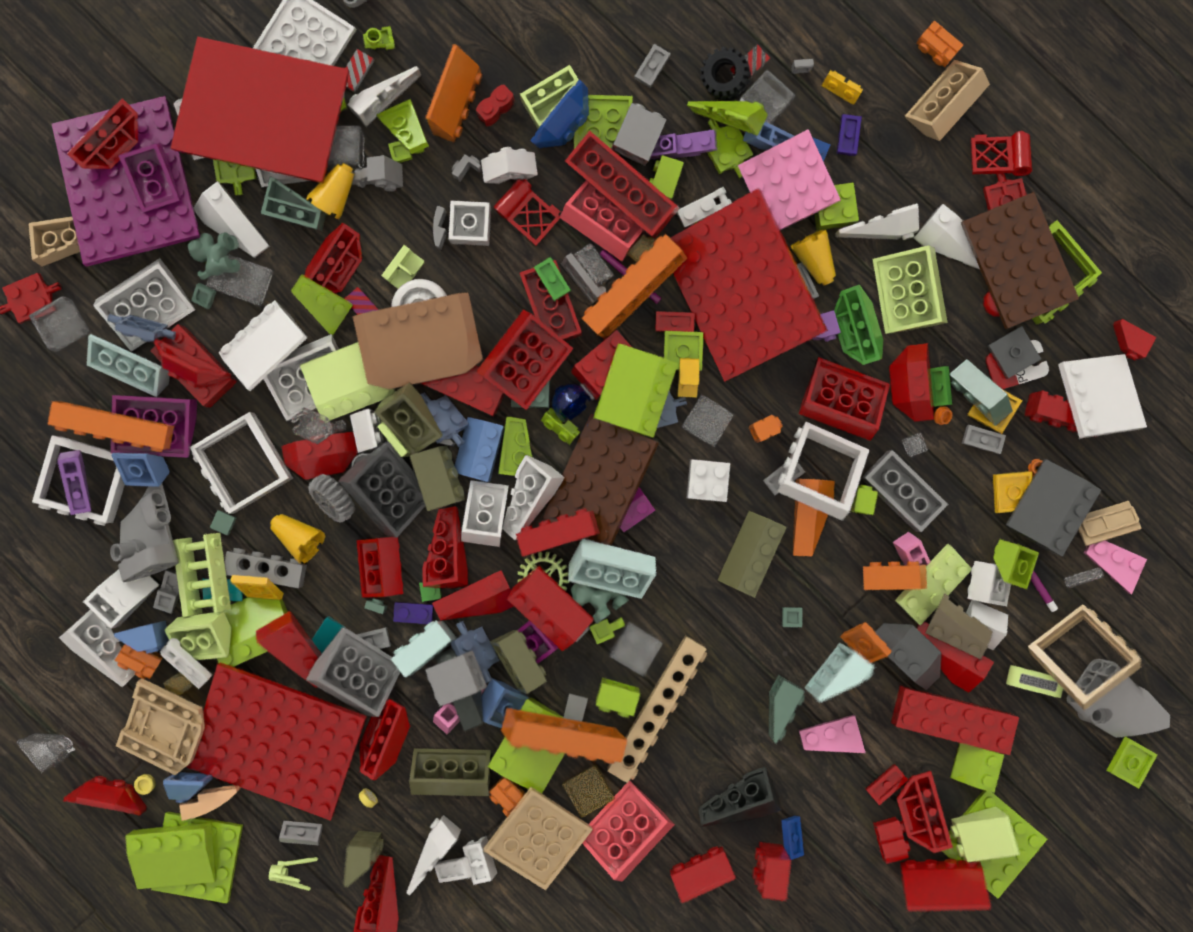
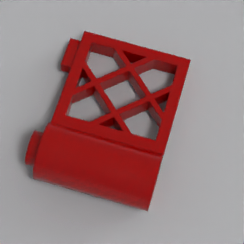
[970,131,1032,176]
[493,178,560,246]

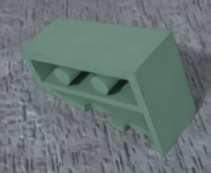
[261,176,327,231]

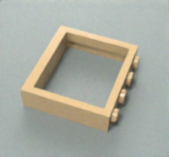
[1028,605,1141,711]

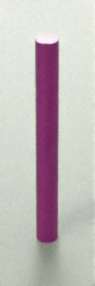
[599,249,662,304]

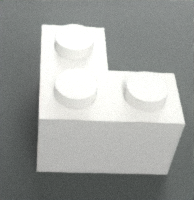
[481,147,538,184]

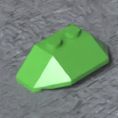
[834,285,883,365]

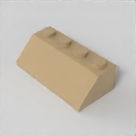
[905,60,990,141]

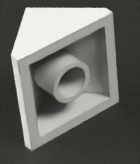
[966,600,1008,650]

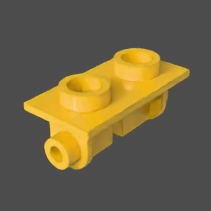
[821,70,863,105]

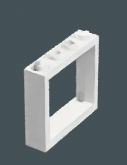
[190,412,293,514]
[778,422,869,520]
[32,435,125,526]

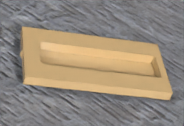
[1078,501,1142,546]

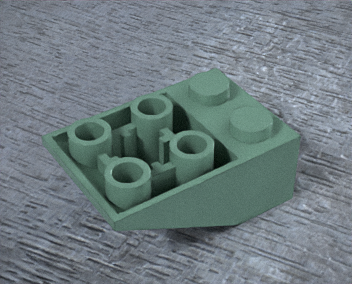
[769,675,805,744]

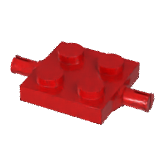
[983,173,1026,211]
[0,273,62,323]

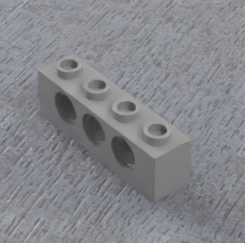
[224,548,307,588]

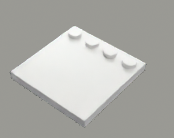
[253,0,356,66]
[1058,354,1147,438]

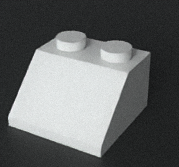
[967,561,1011,606]

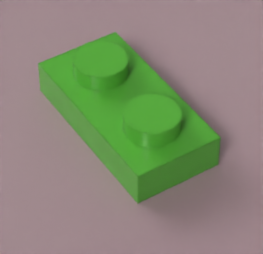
[534,257,571,301]
[930,366,952,407]

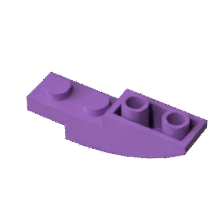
[650,130,717,159]

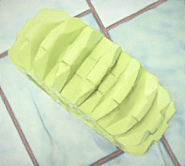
[518,551,569,591]

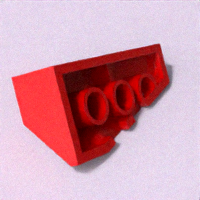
[432,570,514,621]
[917,621,994,693]

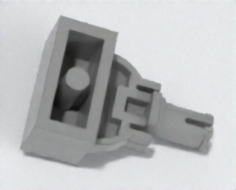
[352,155,403,191]

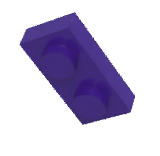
[837,114,862,156]
[393,602,434,624]

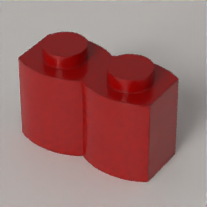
[476,84,515,127]
[873,817,910,864]

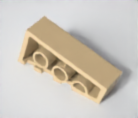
[29,217,80,267]

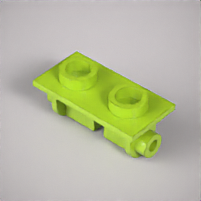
[541,408,580,445]

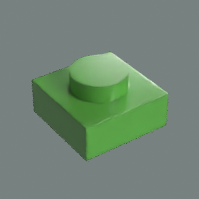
[419,582,442,602]

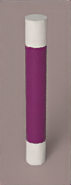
[1030,570,1058,612]

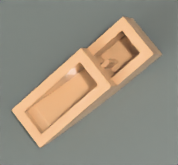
[179,785,241,821]

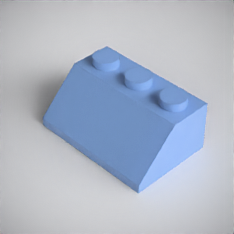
[454,417,504,482]

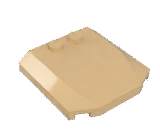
[116,678,205,775]

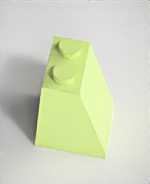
[951,806,1019,862]

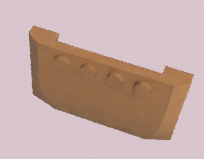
[353,293,483,390]

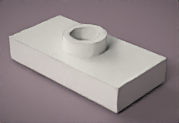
[434,857,473,883]

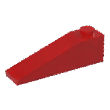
[422,506,468,589]
[354,855,398,932]

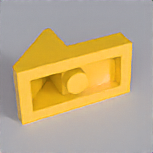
[678,358,699,397]

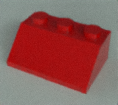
[356,537,403,598]
[670,846,736,903]

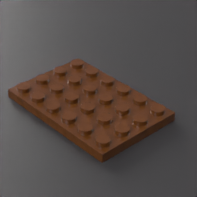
[961,192,1079,329]
[543,413,659,546]

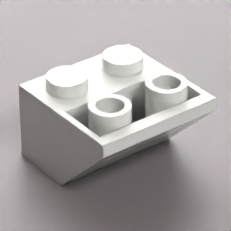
[350,409,385,454]

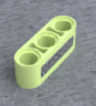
[1006,665,1063,698]

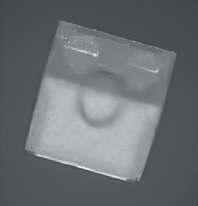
[16,733,75,773]

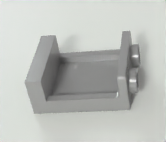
[611,103,667,166]
[426,650,487,706]

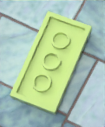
[895,544,972,625]

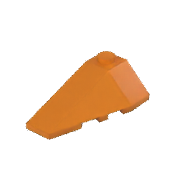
[793,479,835,556]

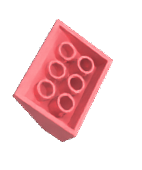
[560,180,645,261]
[582,780,675,882]

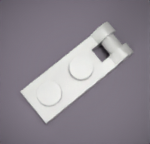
[677,187,732,229]
[160,638,212,689]

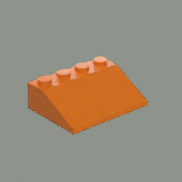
[426,44,483,143]

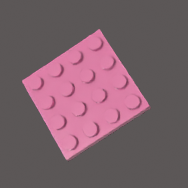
[738,130,841,231]

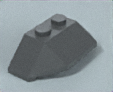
[875,623,941,690]

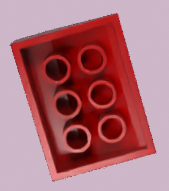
[476,310,573,410]
[799,357,890,441]
[900,859,991,911]

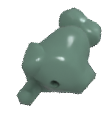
[188,232,240,279]
[571,583,629,624]

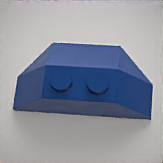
[530,80,589,148]

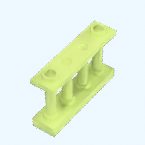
[173,533,231,617]

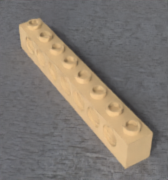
[607,635,707,783]

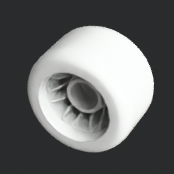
[391,279,447,307]

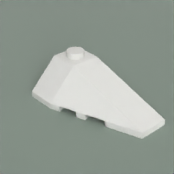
[347,66,421,127]
[194,181,270,258]
[835,204,919,240]
[913,204,980,269]
[59,609,135,687]

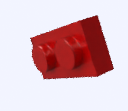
[655,311,695,332]
[866,764,908,805]

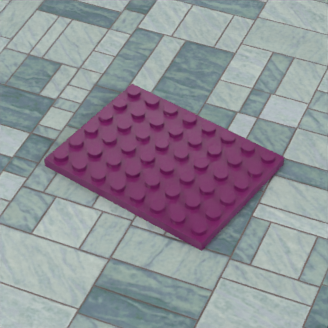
[52,96,200,267]

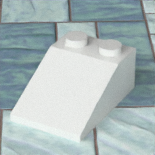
[461,480,508,547]

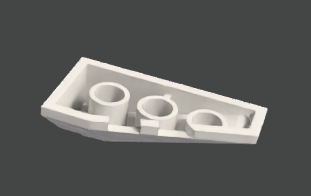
[502,455,565,540]
[407,815,461,895]

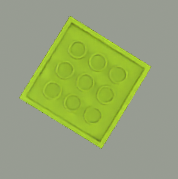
[942,790,1047,898]
[151,812,243,903]

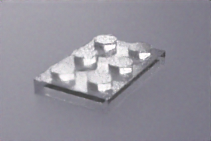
[206,254,274,306]

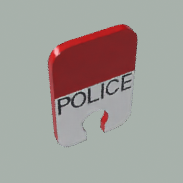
[986,340,1049,389]

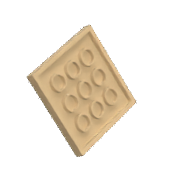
[484,787,593,890]

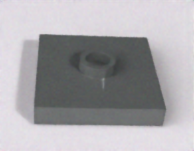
[987,326,1041,379]

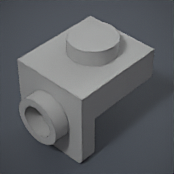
[452,155,482,182]

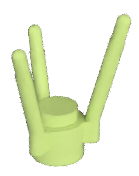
[269,857,318,891]

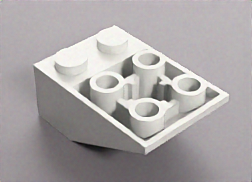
[83,569,159,629]

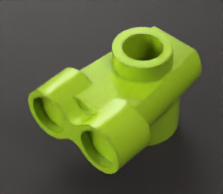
[363,26,395,50]

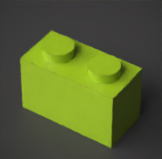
[649,155,684,201]
[850,485,878,515]

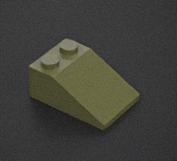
[375,383,443,454]

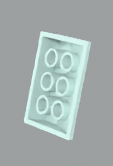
[804,643,874,702]

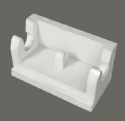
[463,836,497,885]

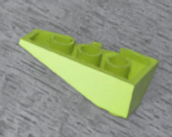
[687,101,768,136]

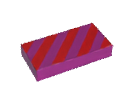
[344,287,379,315]

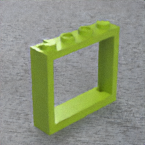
[1032,220,1102,324]

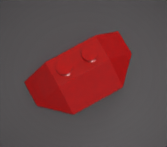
[67,99,138,169]
[304,223,362,293]
[154,338,232,388]
[889,343,934,422]
[281,432,358,480]
[359,699,410,780]
[896,771,953,853]
[63,776,147,815]

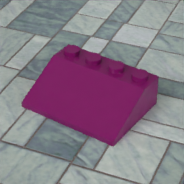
[110,395,197,458]

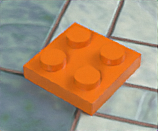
[840,622,892,664]

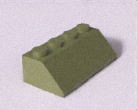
[717,511,787,598]
[409,748,491,796]

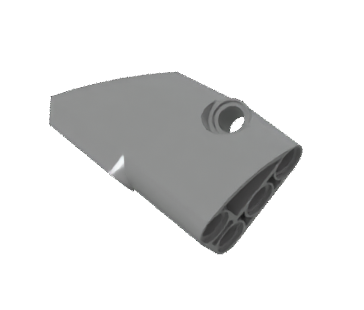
[110,483,179,582]
[1067,659,1170,738]

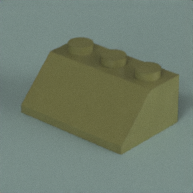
[410,445,465,511]
[490,630,547,694]
[344,831,384,887]

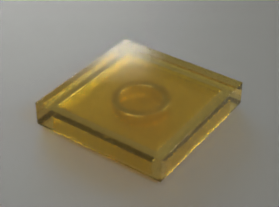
[562,764,615,818]

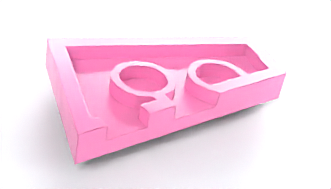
[1084,541,1147,594]
[798,715,865,753]

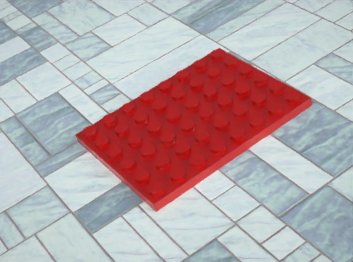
[670,188,828,382]
[186,662,367,821]

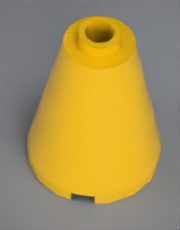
[306,163,355,219]
[790,229,836,286]
[270,514,325,563]

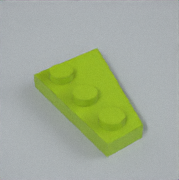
[376,99,429,154]
[291,274,353,336]
[498,417,533,476]

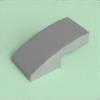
[433,206,447,250]
[153,568,180,614]

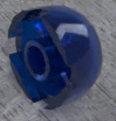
[552,384,591,422]

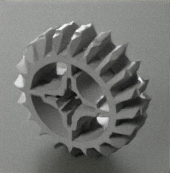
[308,474,355,523]

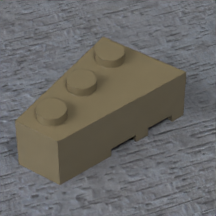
[926,593,993,659]

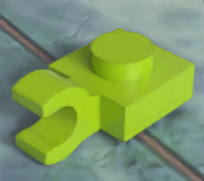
[388,141,425,163]
[590,617,625,644]

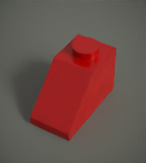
[1113,319,1156,360]

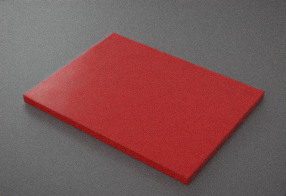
[170,36,350,183]

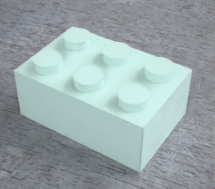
[391,620,457,678]

